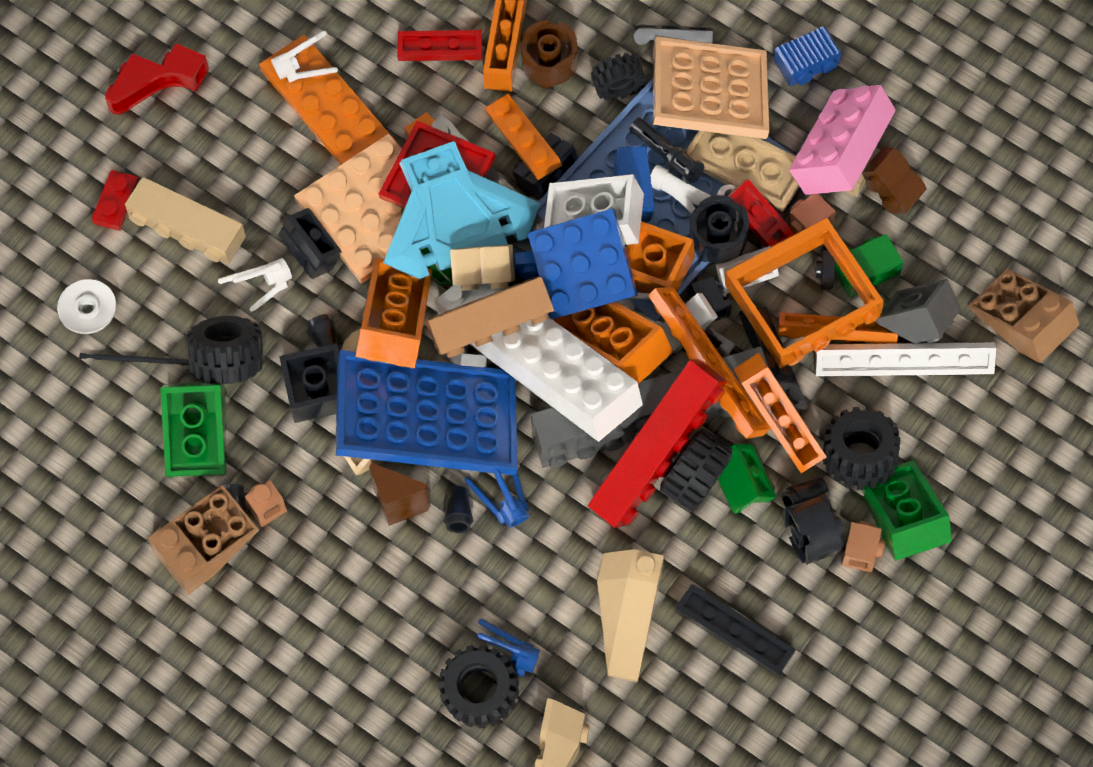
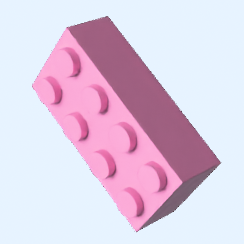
[789,85,896,195]

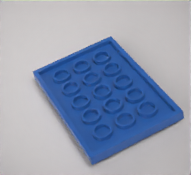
[336,350,518,476]

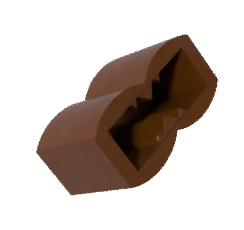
[862,148,927,214]

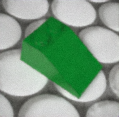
[160,382,226,477]
[861,460,952,561]

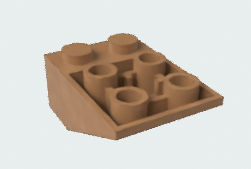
[968,269,1079,363]
[148,485,259,595]

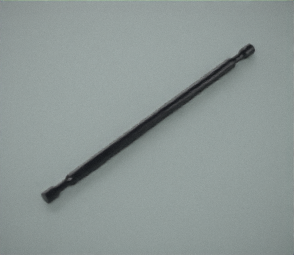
[79,353,189,365]

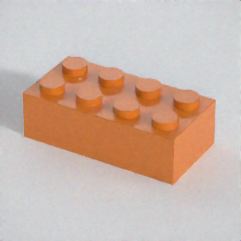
[355,258,433,368]
[552,302,673,385]

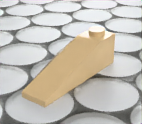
[597,549,664,682]
[535,698,590,767]

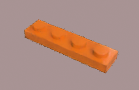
[484,94,562,180]
[778,312,898,344]

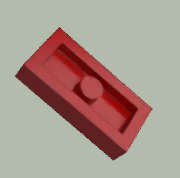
[92,170,139,231]

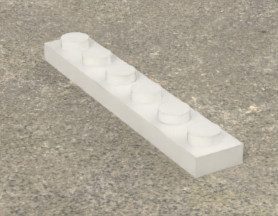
[815,342,996,376]

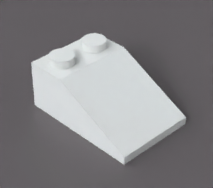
[544,174,644,245]

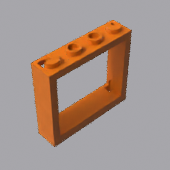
[725,218,884,368]

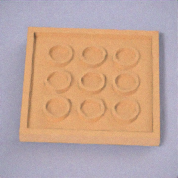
[653,36,769,139]
[294,134,404,284]

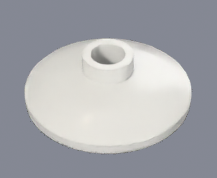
[57,279,116,334]

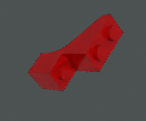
[105,43,209,115]

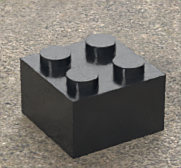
[279,343,339,423]

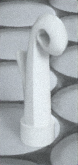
[650,164,736,214]

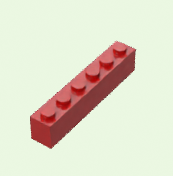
[587,359,727,528]

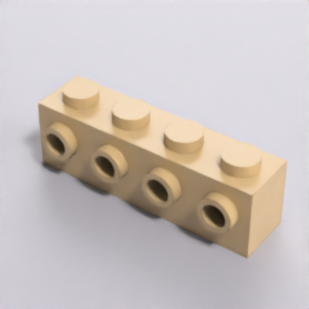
[125,177,246,265]

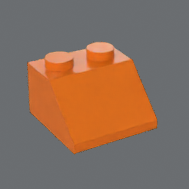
[625,221,695,294]

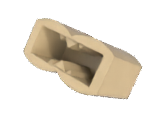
[450,245,515,291]

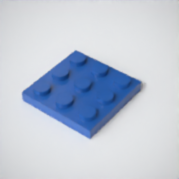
[528,208,638,319]

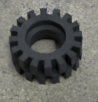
[591,53,646,101]

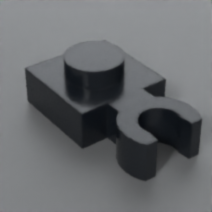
[816,244,835,289]

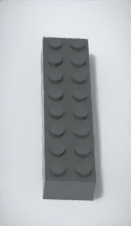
[531,347,768,468]

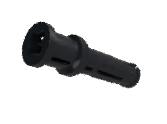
[629,117,704,184]

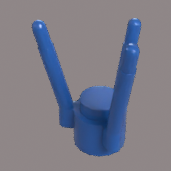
[465,469,530,528]
[478,619,540,677]

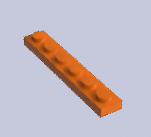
[648,287,771,439]

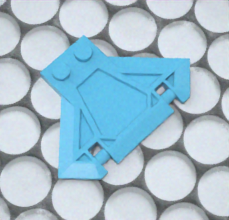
[383,141,541,279]

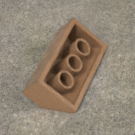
[424,277,554,358]

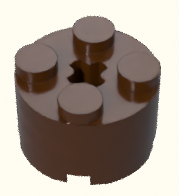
[521,20,578,88]

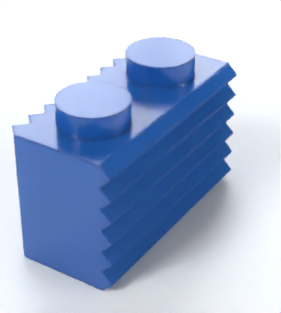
[774,26,841,86]

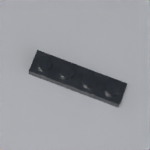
[738,307,808,415]
[675,584,796,678]

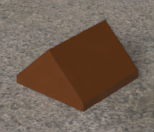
[369,462,431,526]

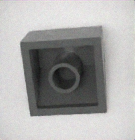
[876,279,961,343]

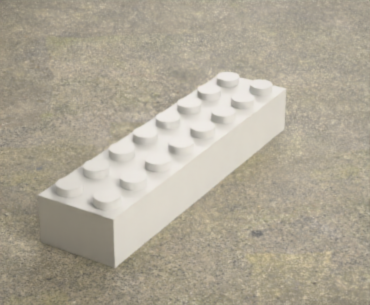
[435,283,643,442]

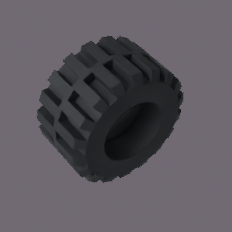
[187,316,264,384]
[823,407,901,490]
[660,428,733,511]
[438,645,520,728]

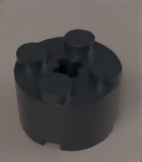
[689,195,749,264]
[783,494,845,565]

